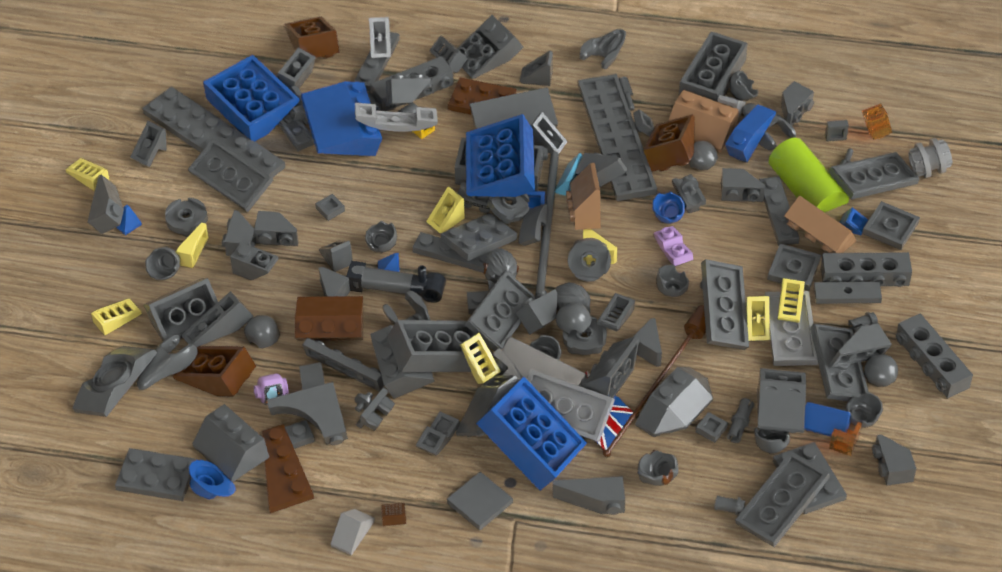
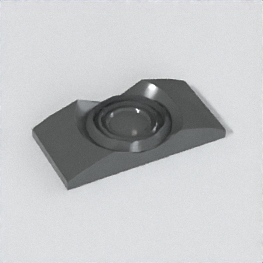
[73,346,157,417]

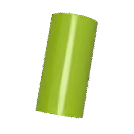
[768,138,849,213]

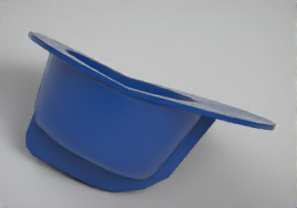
[189,460,236,500]

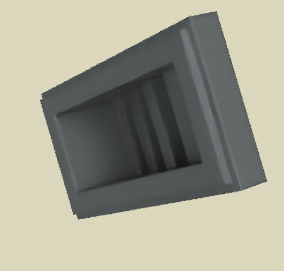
[429,35,468,73]
[597,293,635,331]

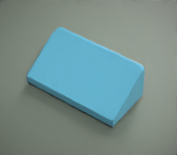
[555,153,583,196]

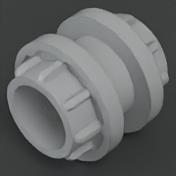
[908,138,952,178]

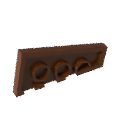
[262,424,314,514]

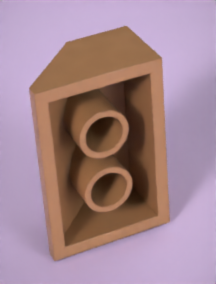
[669,90,739,153]
[566,163,601,230]
[784,195,856,253]

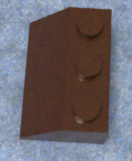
[295,296,363,341]

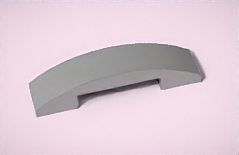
[355,103,438,132]

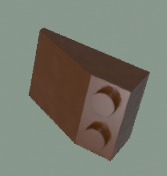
[284,16,340,58]
[643,114,695,172]
[172,346,256,397]

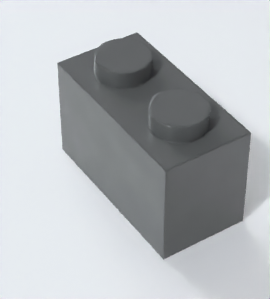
[277,48,316,90]

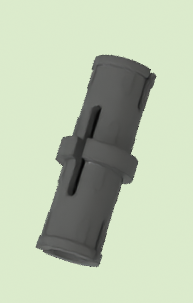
[727,398,754,443]

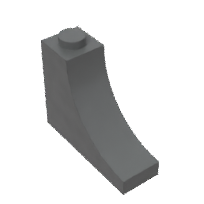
[267,382,348,445]

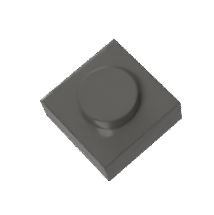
[633,109,654,137]
[825,120,849,141]
[315,194,345,221]
[696,412,728,443]
[285,420,315,449]

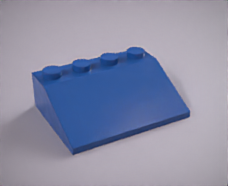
[203,55,299,142]
[301,81,382,156]
[466,114,535,197]
[476,377,587,491]

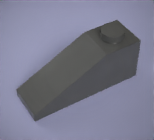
[87,174,124,234]
[182,291,254,347]
[829,324,892,368]
[552,476,625,515]

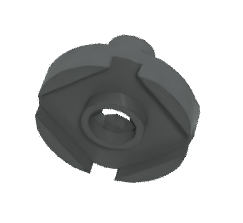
[486,193,530,224]
[165,198,208,237]
[568,238,611,282]
[563,316,607,355]

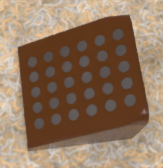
[381,503,406,526]

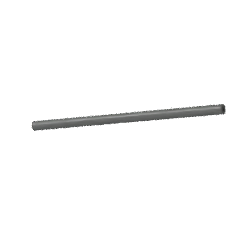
[535,152,559,296]

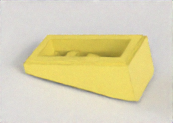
[66,158,109,192]
[175,223,209,268]
[777,278,805,323]
[91,299,142,335]
[460,333,501,384]

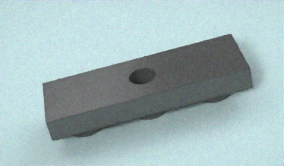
[814,282,882,304]

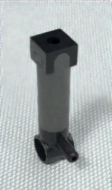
[346,260,446,303]

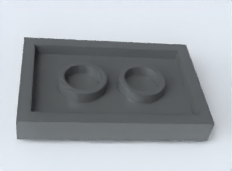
[441,213,517,261]
[773,442,847,515]
[115,448,196,501]

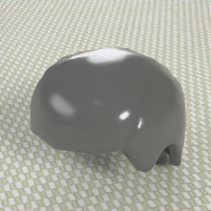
[729,71,759,101]
[689,140,718,170]
[365,221,398,253]
[145,246,181,280]
[656,265,689,297]
[556,302,592,334]
[244,315,280,348]
[530,335,562,361]
[864,354,898,387]
[845,392,883,428]
[754,428,790,454]

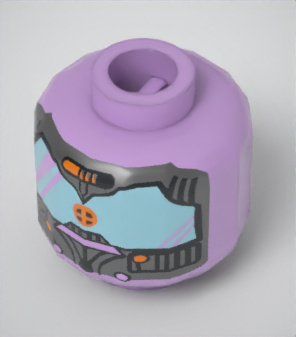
[254,374,289,405]

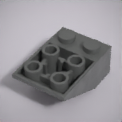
[457,15,524,79]
[757,368,806,433]
[456,375,519,437]

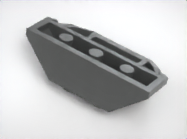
[635,367,713,437]

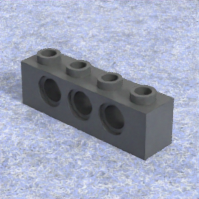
[371,56,454,111]
[821,252,912,287]
[896,313,973,398]

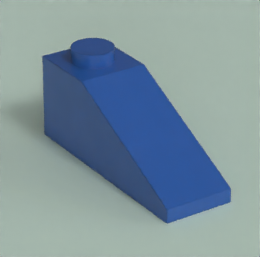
[725,104,776,163]

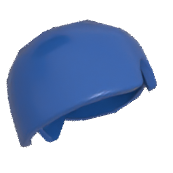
[652,192,685,224]

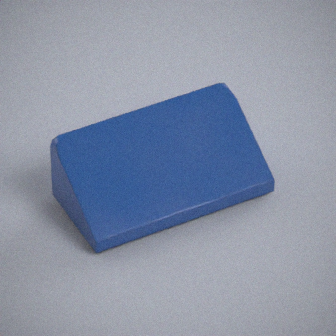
[804,402,851,440]

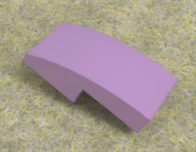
[654,226,693,266]

